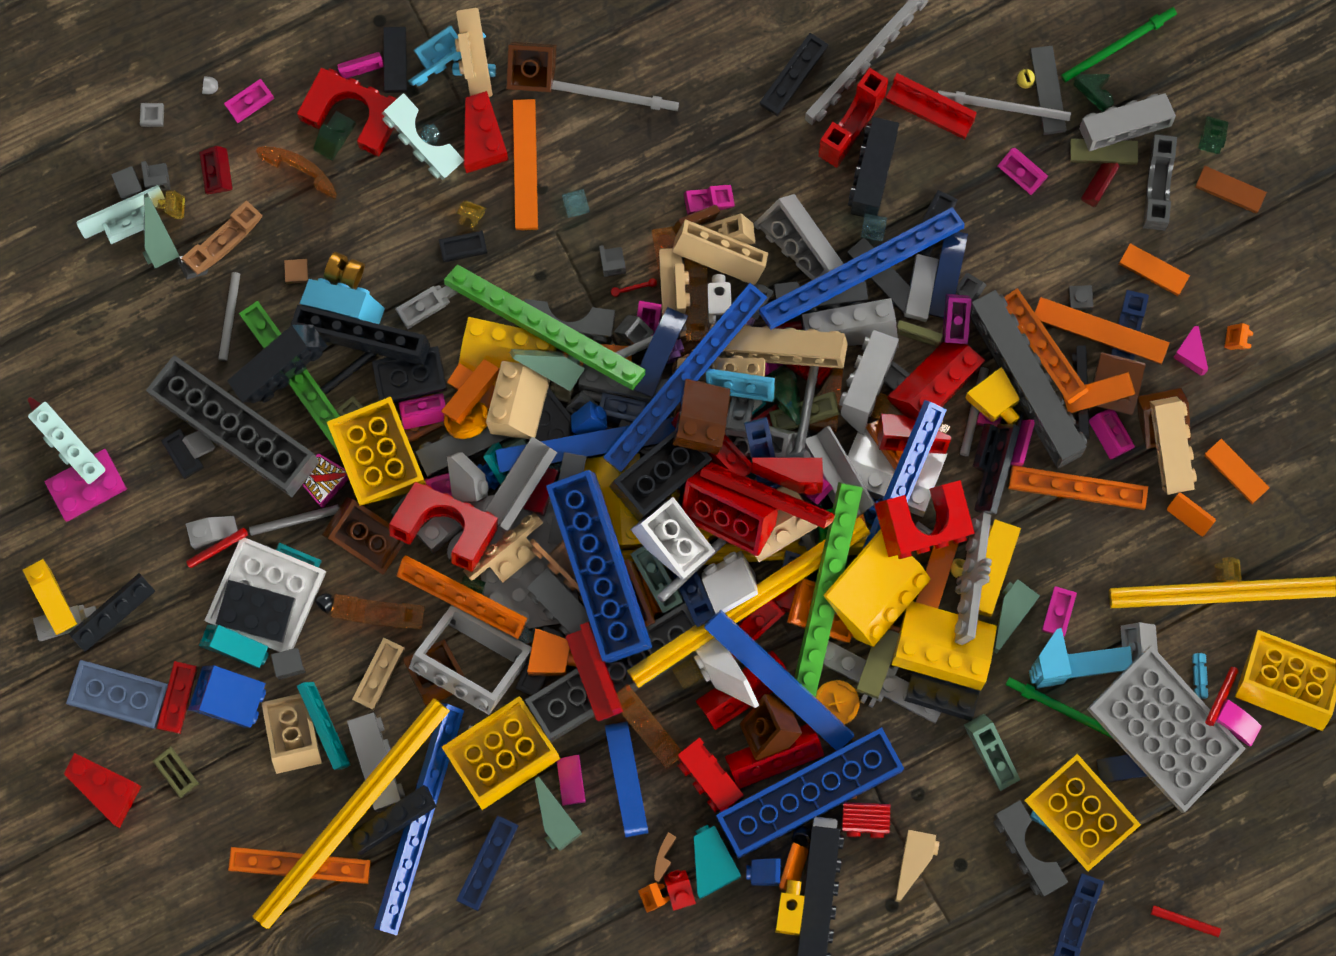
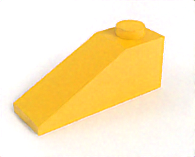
[23,559,77,635]

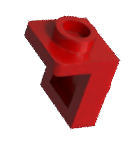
[663,870,696,911]

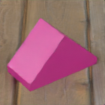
[637,301,662,336]
[1173,326,1208,375]

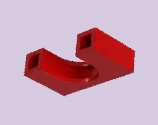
[818,67,888,168]
[297,68,396,157]
[874,480,975,559]
[389,482,498,572]

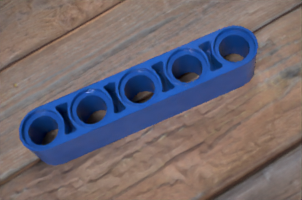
[605,721,649,837]

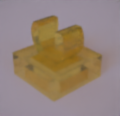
[157,191,185,219]
[457,200,486,228]
[1215,557,1242,582]

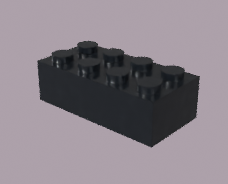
[848,117,899,220]
[227,325,328,403]
[609,431,712,521]

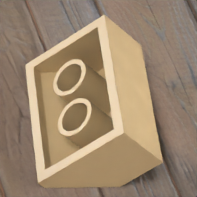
[486,361,550,439]
[755,486,818,562]

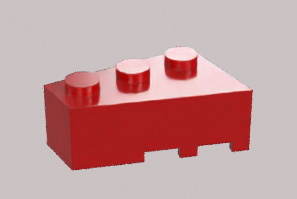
[464,91,509,173]
[677,737,744,813]
[64,753,141,828]

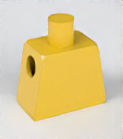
[965,367,1020,424]
[775,880,805,936]

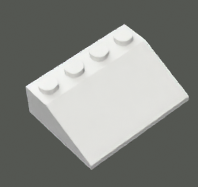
[847,423,947,517]

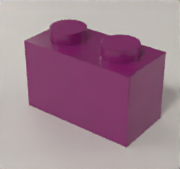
[942,294,972,344]

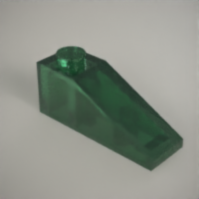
[765,365,801,425]

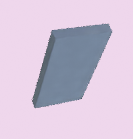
[66,660,168,729]

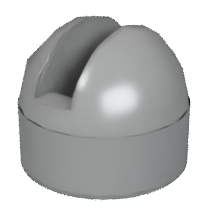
[202,76,218,94]

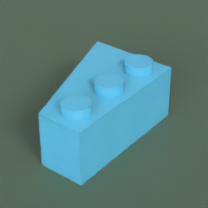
[300,278,385,324]

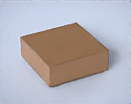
[284,259,309,284]

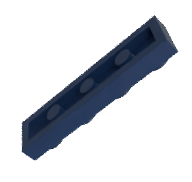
[456,815,519,911]

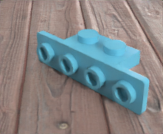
[408,26,486,87]

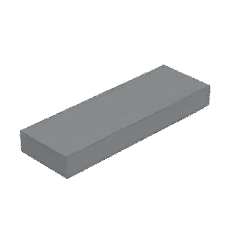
[904,254,939,322]

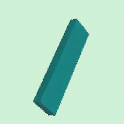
[297,682,351,770]

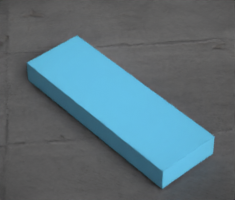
[706,368,775,402]
[1067,646,1133,679]

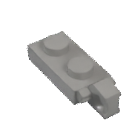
[395,285,458,330]
[33,605,97,641]

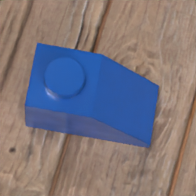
[746,859,781,886]

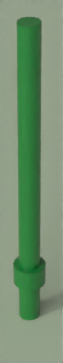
[1061,7,1177,82]
[1005,677,1113,739]

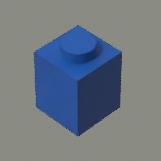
[571,401,607,435]

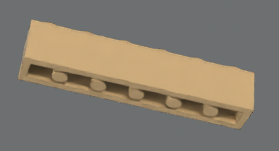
[710,324,848,368]

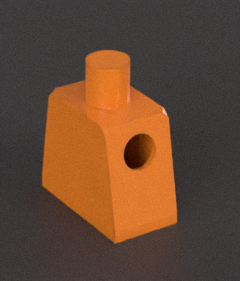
[527,629,577,676]

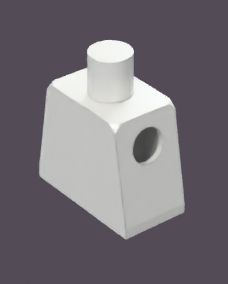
[708,274,731,331]

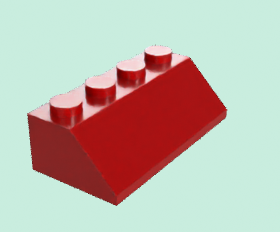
[887,342,985,421]
[682,470,778,556]

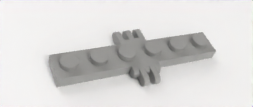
[955,512,992,645]
[823,641,941,724]

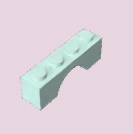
[381,93,464,180]

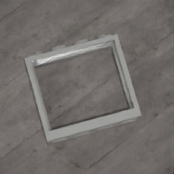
[409,605,532,715]

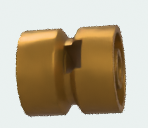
[324,252,365,290]

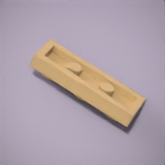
[352,638,405,711]

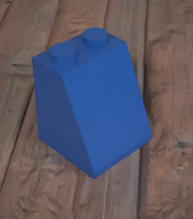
[188,665,266,728]

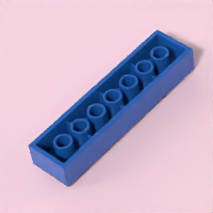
[546,470,653,663]
[716,727,904,859]

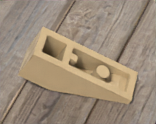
[703,213,755,245]
[895,830,939,902]

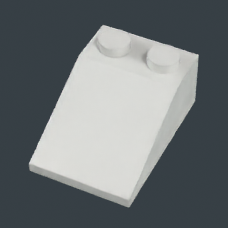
[630,497,715,579]
[701,551,758,614]
[694,638,759,708]

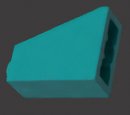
[199,625,268,668]
[694,825,741,899]

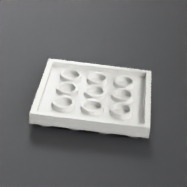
[204,537,326,652]

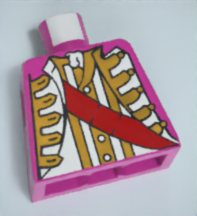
[302,454,349,508]

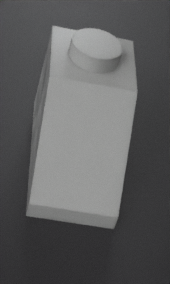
[447,452,488,502]
[186,516,238,550]

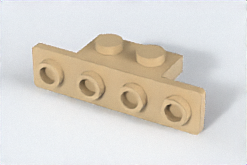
[455,8,493,97]
[659,248,690,337]
[677,355,766,381]
[463,513,543,583]

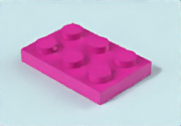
[44,449,127,522]

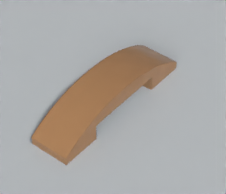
[181,200,262,275]

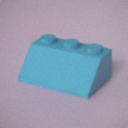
[1029,628,1072,689]

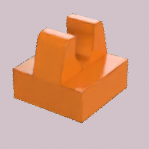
[1224,323,1253,350]
[638,882,670,913]

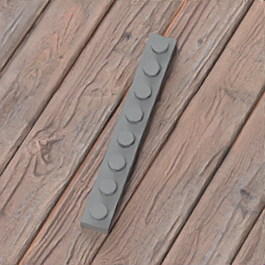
[805,0,929,125]

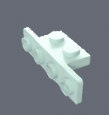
[76,185,166,244]
[28,402,106,484]

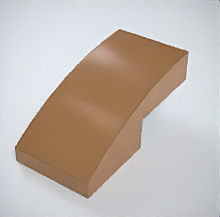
[654,832,677,884]

